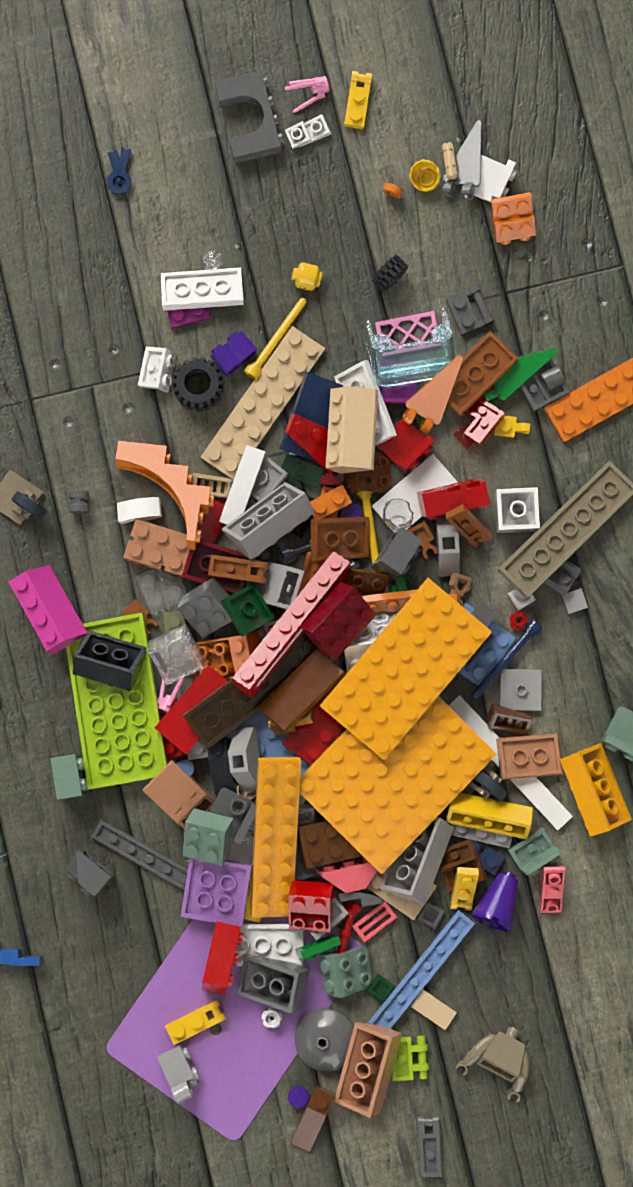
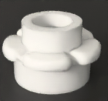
[262,1008,282,1028]

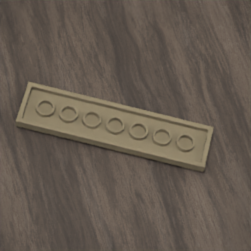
[497,461,633,599]

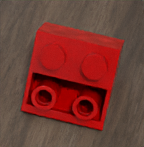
[288,880,334,932]

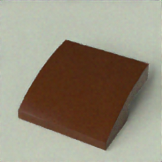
[438,839,487,893]

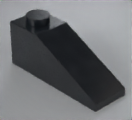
[207,737,237,797]

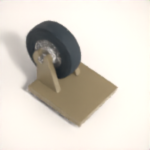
[0,470,47,525]
[462,761,507,801]

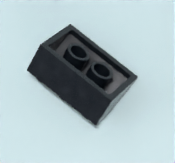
[73,631,147,691]

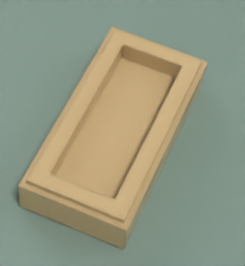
[410,989,457,1030]

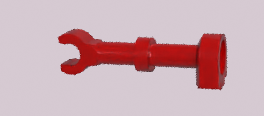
[332,900,362,954]

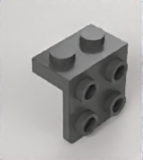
[209,787,256,845]

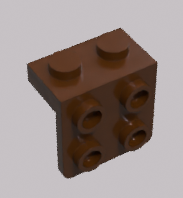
[343,452,391,495]

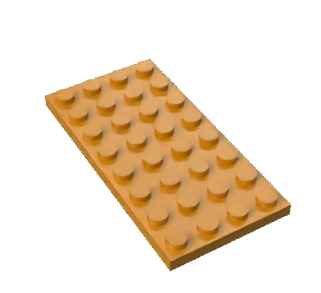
[320,578,492,760]

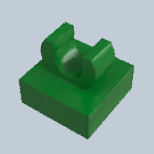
[389,575,413,592]

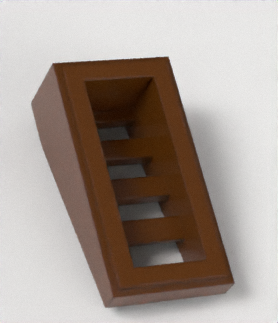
[486,704,533,735]

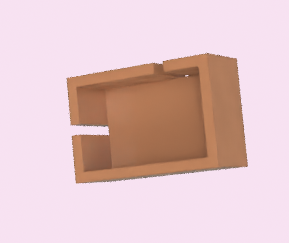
[123,519,190,578]

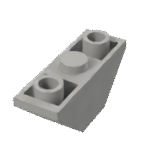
[435,515,460,577]
[228,727,260,791]

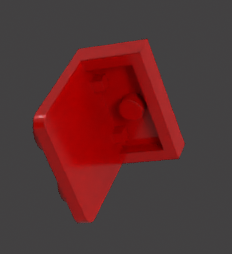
[377,418,434,473]

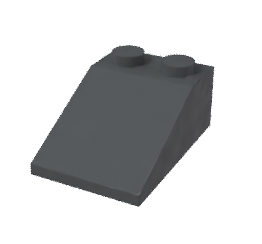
[237,954,310,1014]

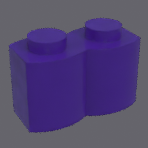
[211,331,257,377]

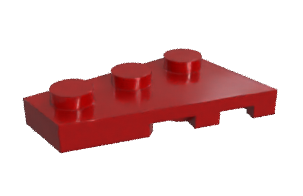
[284,414,333,473]

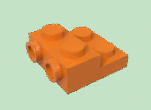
[490,192,536,245]

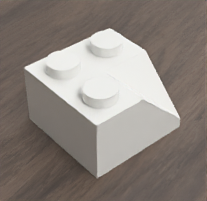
[494,487,540,533]

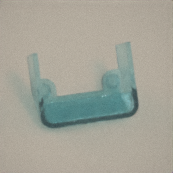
[365,308,455,387]

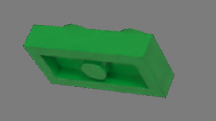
[295,934,341,961]

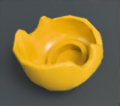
[409,159,441,192]

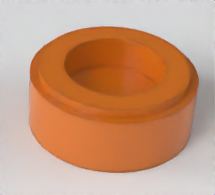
[382,183,403,198]

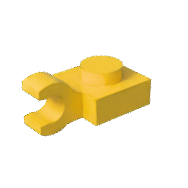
[494,416,530,438]

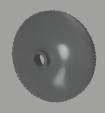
[295,1008,354,1072]

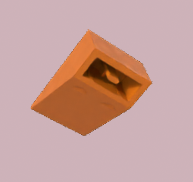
[193,631,260,679]

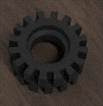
[371,255,409,292]

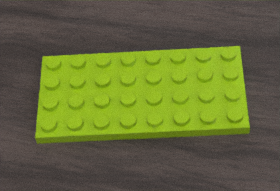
[66,613,168,790]

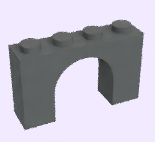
[215,71,284,164]

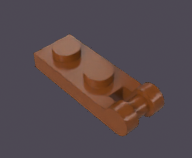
[446,505,493,548]
[208,555,269,584]

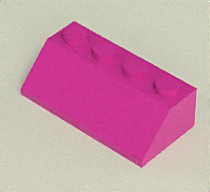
[9,565,88,655]

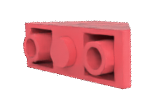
[316,856,377,893]
[539,866,565,913]

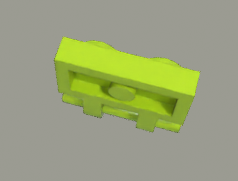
[392,1035,429,1081]

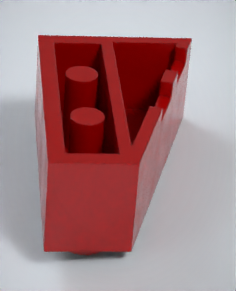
[417,478,490,520]
[202,921,244,996]

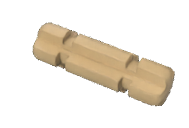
[442,142,458,180]

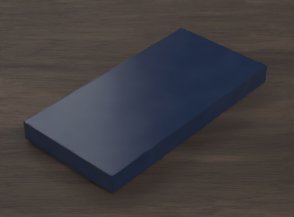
[280,372,343,461]

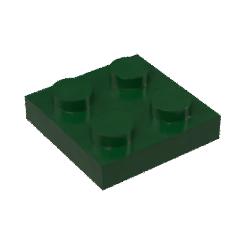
[221,583,275,637]

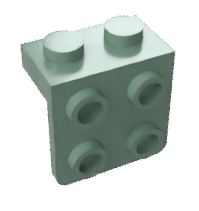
[601,707,633,762]
[507,827,562,876]
[319,946,373,998]

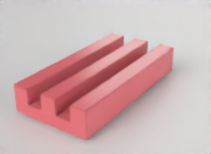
[352,901,398,943]

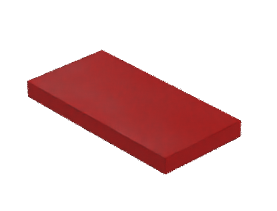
[154,665,227,755]

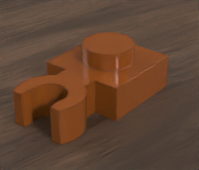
[408,521,438,560]
[121,599,159,635]

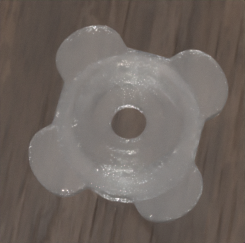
[203,251,223,270]

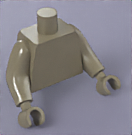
[455,1027,529,1102]

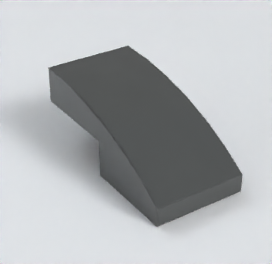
[338,891,383,907]

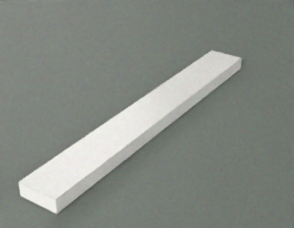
[449,695,573,830]

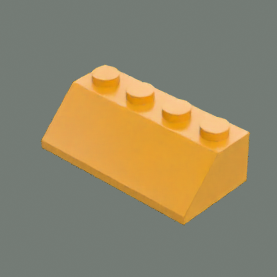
[560,743,632,837]

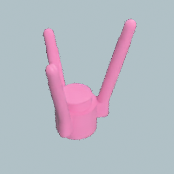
[285,76,329,113]
[158,666,184,715]

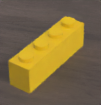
[446,792,533,839]

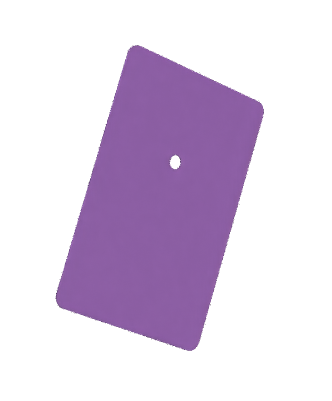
[107,868,362,1140]

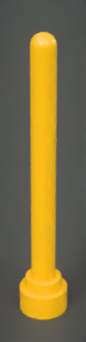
[244,298,307,380]
[357,492,379,572]

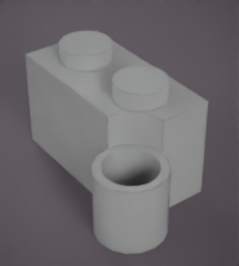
[157,1044,200,1104]

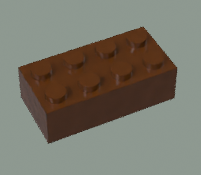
[297,821,362,869]

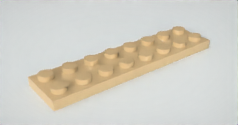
[200,326,325,480]

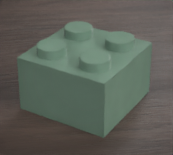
[50,754,89,800]
[183,808,233,866]

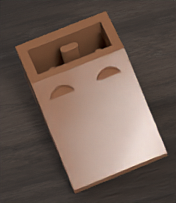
[142,761,215,830]

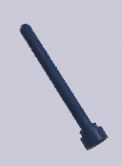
[472,619,543,699]

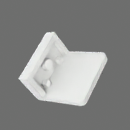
[462,155,517,203]

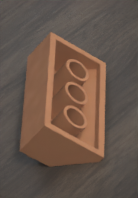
[334,1022,402,1118]

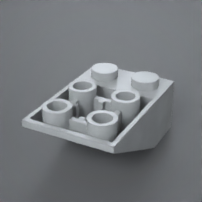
[244,559,310,610]

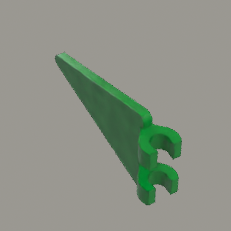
[484,348,558,403]

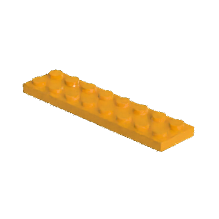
[250,757,301,918]

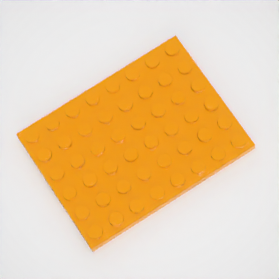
[299,696,497,874]

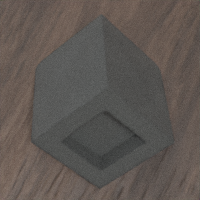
[471,602,499,627]

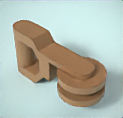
[449,572,472,607]

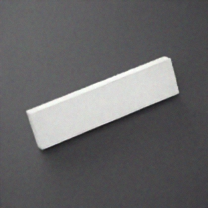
[219,445,266,525]

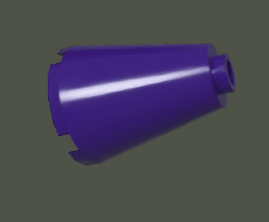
[471,871,518,932]

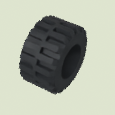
[172,357,224,412]

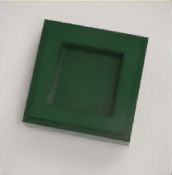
[366,974,395,1003]

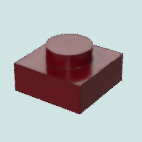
[321,473,341,488]

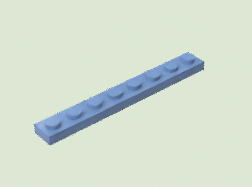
[367,910,475,1029]

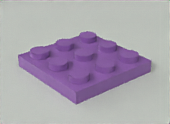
[181,858,252,927]

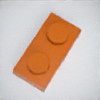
[310,485,352,519]

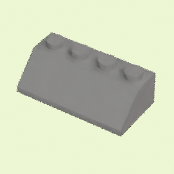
[222,482,315,560]
[380,817,454,905]

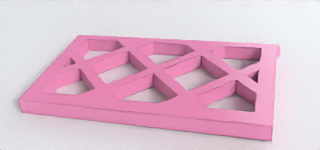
[375,311,442,358]

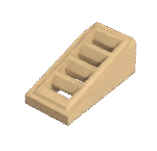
[192,473,233,499]

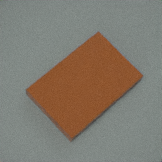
[311,516,369,561]

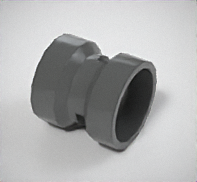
[69,491,89,514]

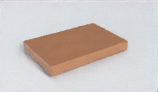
[496,733,563,780]

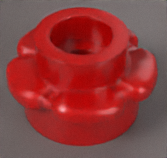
[509,611,529,631]

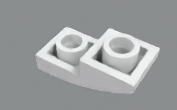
[285,114,331,149]
[117,497,162,524]

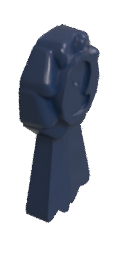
[107,147,131,195]

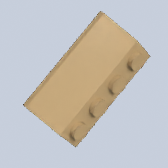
[326,386,378,474]

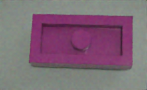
[167,307,210,329]

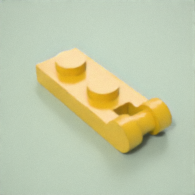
[344,71,372,129]
[450,867,479,911]
[165,1000,226,1045]

